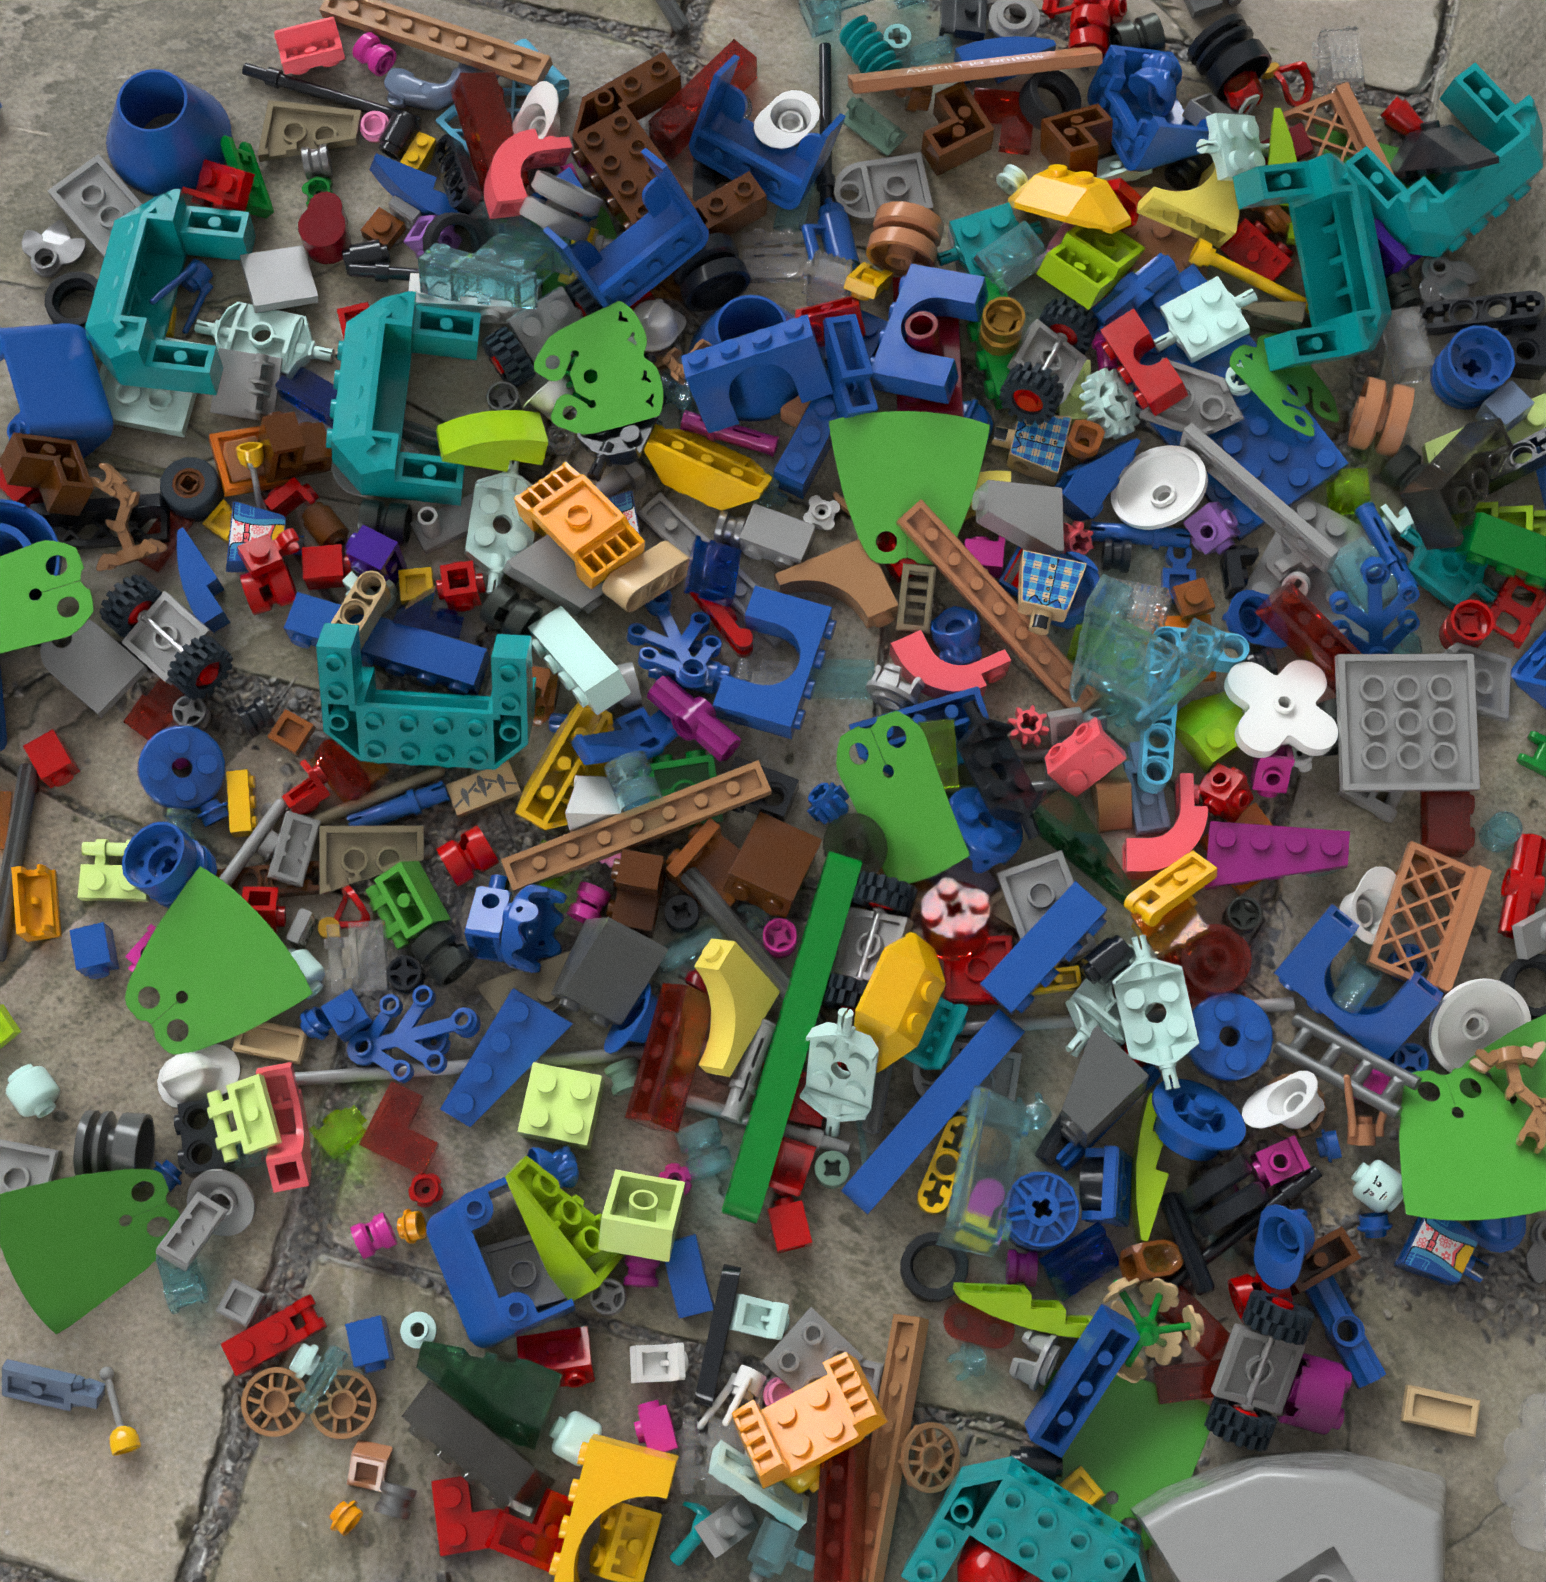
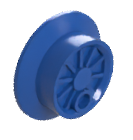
[1152,1079,1246,1161]

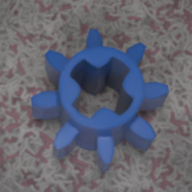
[807,782,850,825]

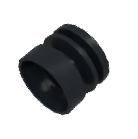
[1187,13,1272,100]

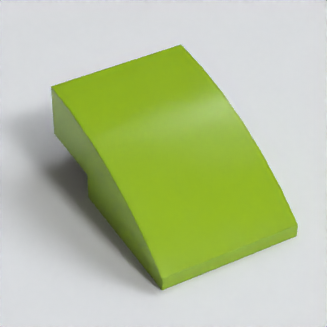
[1036,225,1146,310]
[436,410,548,472]

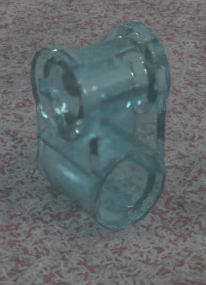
[1332,955,1383,1014]
[156,1254,209,1315]

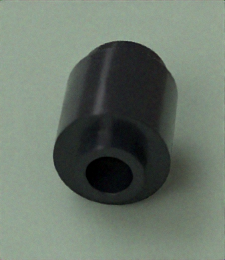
[378,111,421,161]
[342,239,391,275]
[1081,935,1134,986]
[1010,1446,1063,1483]

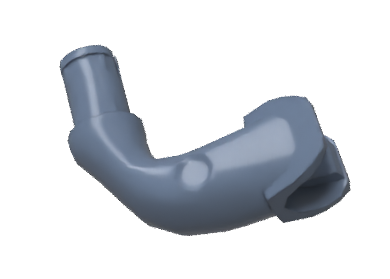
[384,62,477,111]

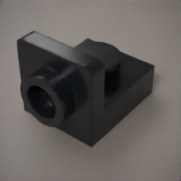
[1219,545,1259,599]

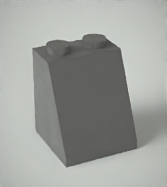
[551,917,668,1028]
[1060,1025,1149,1149]

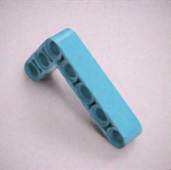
[1137,626,1250,794]

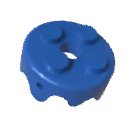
[137,726,225,812]
[948,787,1023,873]
[500,884,567,973]
[1187,993,1273,1082]

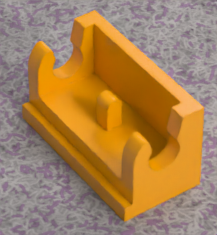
[11,864,62,942]

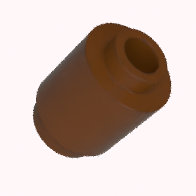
[301,502,349,546]

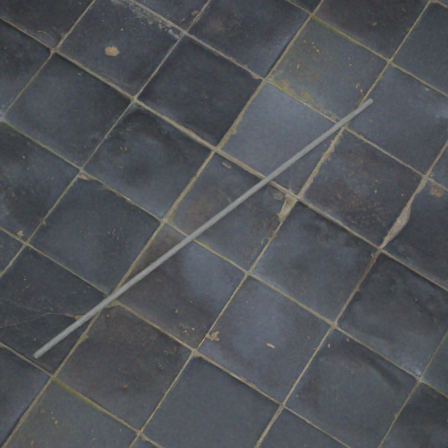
[295,997,1295,1086]

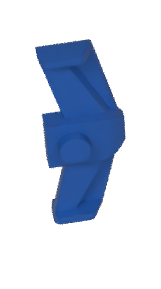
[572,688,687,765]

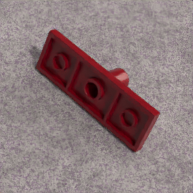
[893,277,964,417]

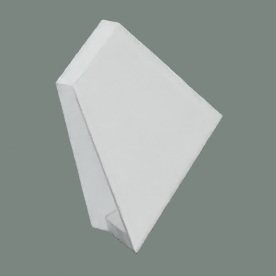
[565,775,622,833]

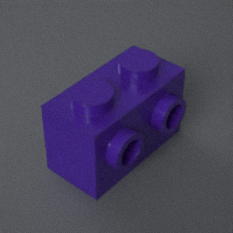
[346,525,407,589]

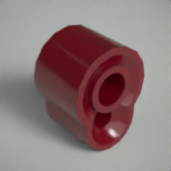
[298,192,351,265]

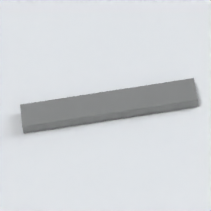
[1179,422,1339,573]
[636,492,785,649]

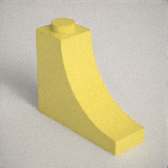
[1136,162,1240,248]
[694,938,780,1077]

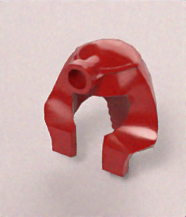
[957,1535,1040,1582]

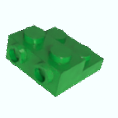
[646,749,724,827]

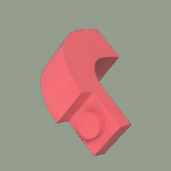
[484,128,572,219]
[889,630,1011,699]
[1122,773,1208,880]
[256,1062,311,1193]

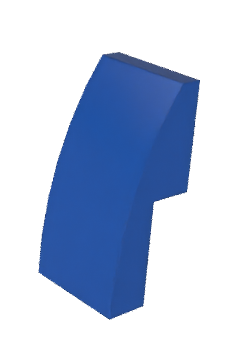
[665,1234,714,1319]

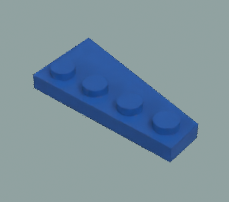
[440,988,574,1127]

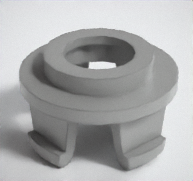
[988,0,1040,38]
[865,663,925,711]
[1009,1329,1061,1392]

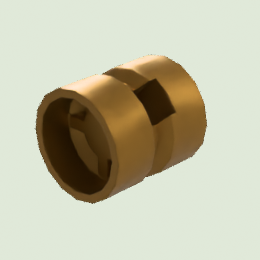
[979,297,1026,356]

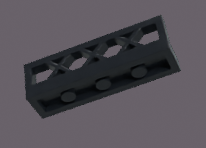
[30,493,170,550]

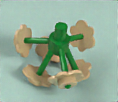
[1103,1277,1204,1383]

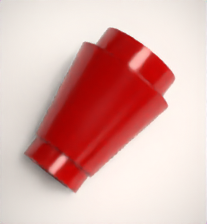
[1380,96,1424,137]

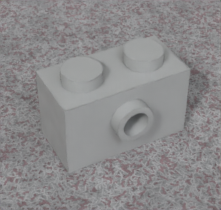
[739,503,816,570]

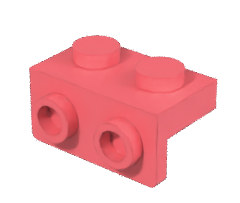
[274,17,346,75]
[1045,717,1127,799]

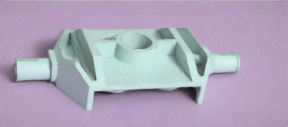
[194,302,335,380]
[464,460,535,594]
[1065,935,1166,1057]
[1112,935,1199,1090]
[800,1008,879,1137]

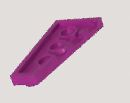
[1205,821,1350,890]

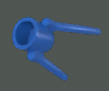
[149,259,213,334]

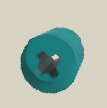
[839,15,903,73]

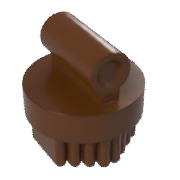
[892,85,933,112]

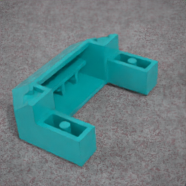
[1345,62,1543,257]
[1232,153,1392,371]
[85,189,256,395]
[326,291,481,506]
[316,623,537,770]
[901,1456,1154,1582]

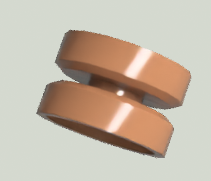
[866,201,945,277]
[1347,376,1415,457]

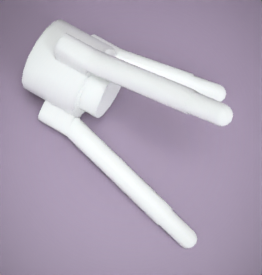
[697,1365,767,1458]

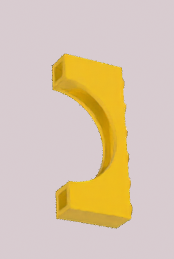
[549,1434,679,1582]

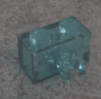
[1327,536,1398,614]
[747,1516,817,1579]

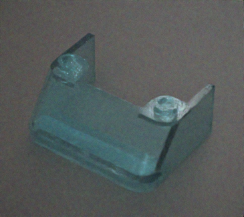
[936,1085,1032,1257]

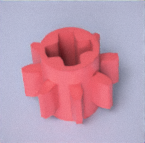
[1062,520,1094,555]
[1007,705,1049,749]

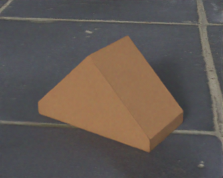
[1090,764,1133,833]

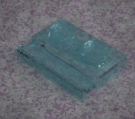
[973,220,1048,295]

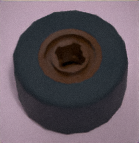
[160,457,224,522]

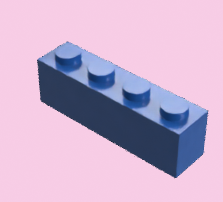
[980,881,1107,1016]
[1024,1304,1140,1458]

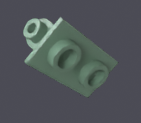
[843,97,908,157]

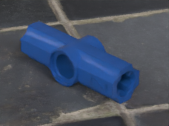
[1091,252,1179,332]
[1305,1275,1386,1389]

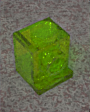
[1326,468,1371,514]
[308,1105,369,1160]

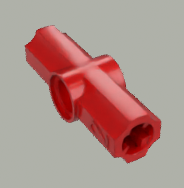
[1497,833,1546,939]

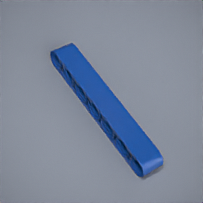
[841,1009,1026,1215]

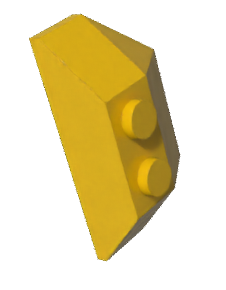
[1008,164,1131,234]
[644,424,773,511]
[515,702,621,831]
[854,932,946,1073]

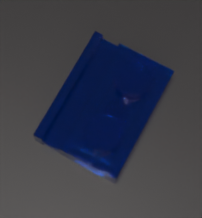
[684,535,742,607]
[1039,1221,1119,1302]

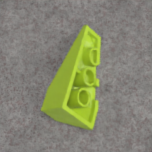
[1175,691,1244,773]
[505,1155,625,1301]

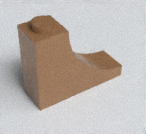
[774,539,898,629]

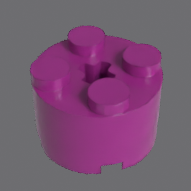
[1277,1352,1352,1435]

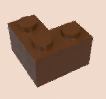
[921,81,994,176]
[1040,104,1113,177]
[258,411,332,483]
[0,432,94,516]
[606,849,666,938]
[1254,1226,1361,1296]

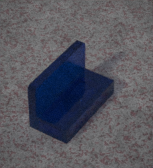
[275,367,337,429]

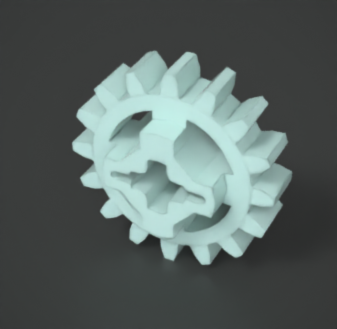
[1079,367,1141,440]

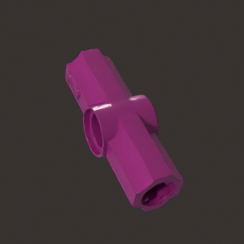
[647,676,742,762]

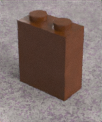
[723,812,822,919]

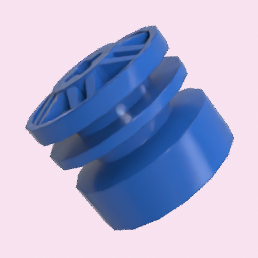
[1430,325,1515,410]
[122,822,217,909]
[999,1172,1079,1252]

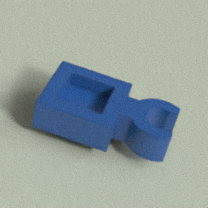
[1161,546,1196,604]

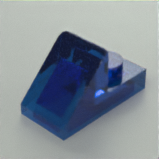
[393,585,464,638]

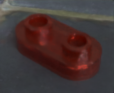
[314,739,370,800]
[943,1303,1015,1349]

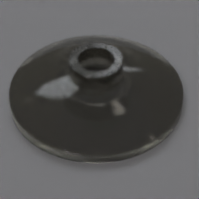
[823,813,888,873]

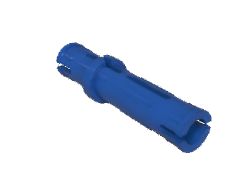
[1354,502,1419,595]
[1090,520,1191,550]
[346,780,450,826]

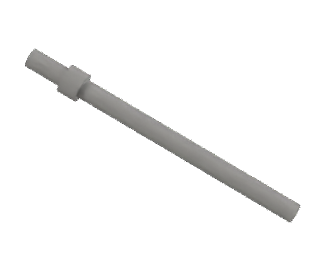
[646,1082,851,1156]

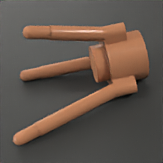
[1343,1074,1391,1146]

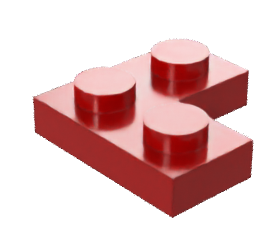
[431,1475,511,1556]
[485,1488,574,1572]

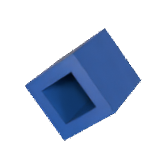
[69,922,120,979]
[321,988,373,1043]
[345,1315,395,1374]

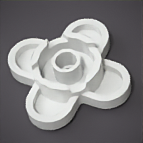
[1224,660,1338,758]

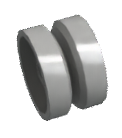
[519,170,603,241]

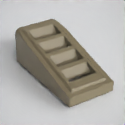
[1241,301,1306,334]
[896,563,936,634]

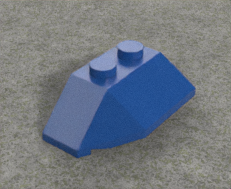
[849,686,989,777]

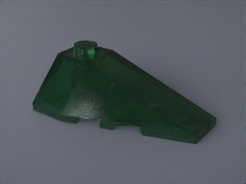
[1033,789,1135,906]
[416,1341,563,1451]

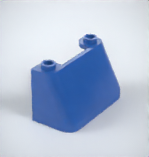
[1087,45,1209,172]
[0,323,114,459]

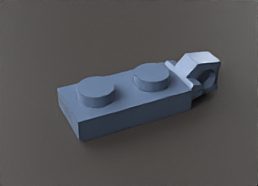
[1123,741,1171,837]
[2,1359,105,1411]

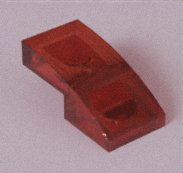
[123,678,185,740]

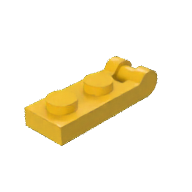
[843,262,894,301]
[1124,850,1218,927]

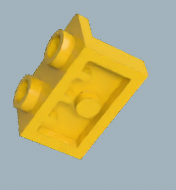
[589,1502,662,1582]

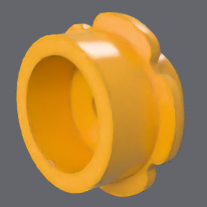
[397,1209,426,1244]
[329,1500,363,1536]

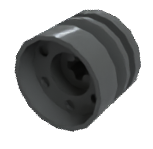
[73,1110,155,1189]

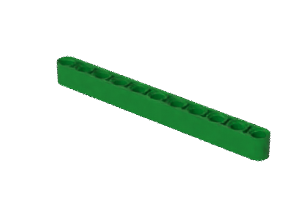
[721,851,862,1224]

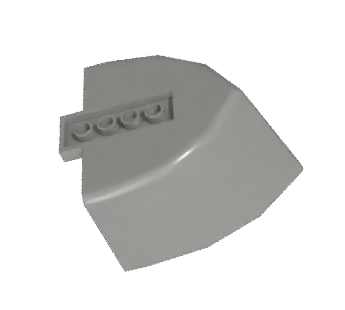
[1130,1449,1446,1582]

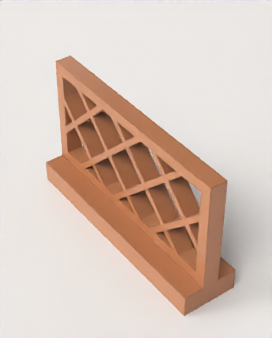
[1282,82,1395,176]
[1366,841,1492,999]

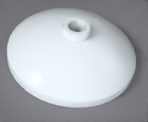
[1111,445,1208,530]
[1429,978,1531,1081]

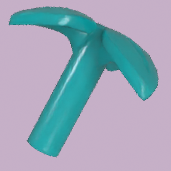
[669,1501,712,1566]

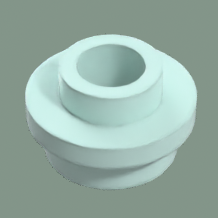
[400,1312,437,1349]
[289,1343,321,1379]

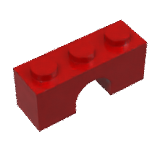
[1100,308,1188,416]

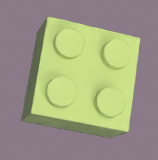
[517,1062,605,1151]
[598,1169,685,1262]

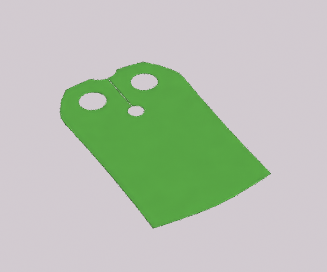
[0,540,94,654]
[836,711,970,884]

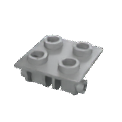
[210,348,283,421]
[762,1307,864,1392]

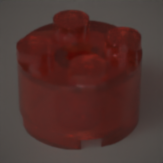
[920,878,990,961]
[1175,924,1252,1000]

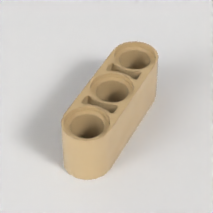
[602,541,693,613]
[331,571,391,649]

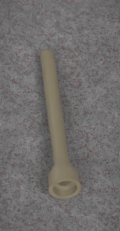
[305,766,445,826]

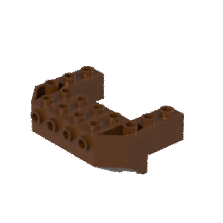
[571,51,767,235]

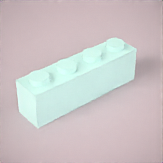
[528,606,631,715]

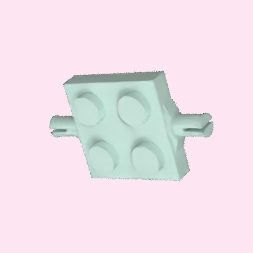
[1196,113,1269,181]
[1153,276,1258,363]

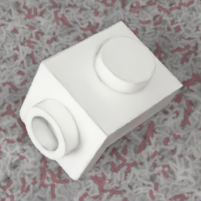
[630,1343,688,1384]

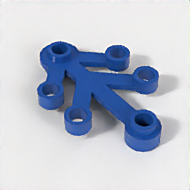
[1329,557,1420,654]
[627,590,722,688]
[347,985,481,1083]

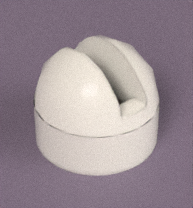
[1282,571,1311,600]

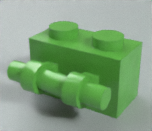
[365,861,451,950]

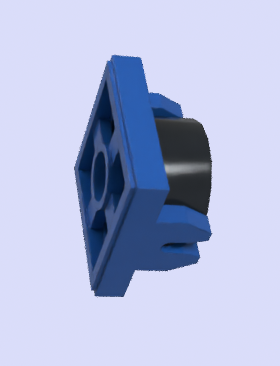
[1079,1145,1133,1227]

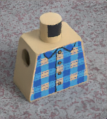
[991,415,1072,486]
[1018,550,1087,635]

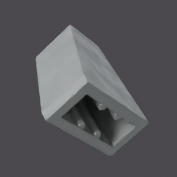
[972,480,1064,556]
[503,534,605,616]

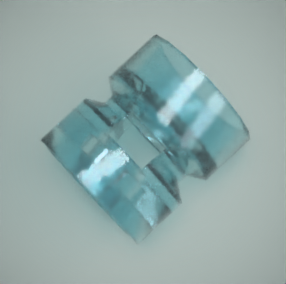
[604,751,663,812]
[674,1118,735,1182]

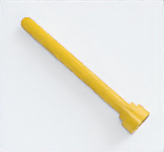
[1188,238,1309,314]

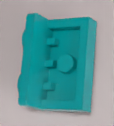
[903,996,968,1070]

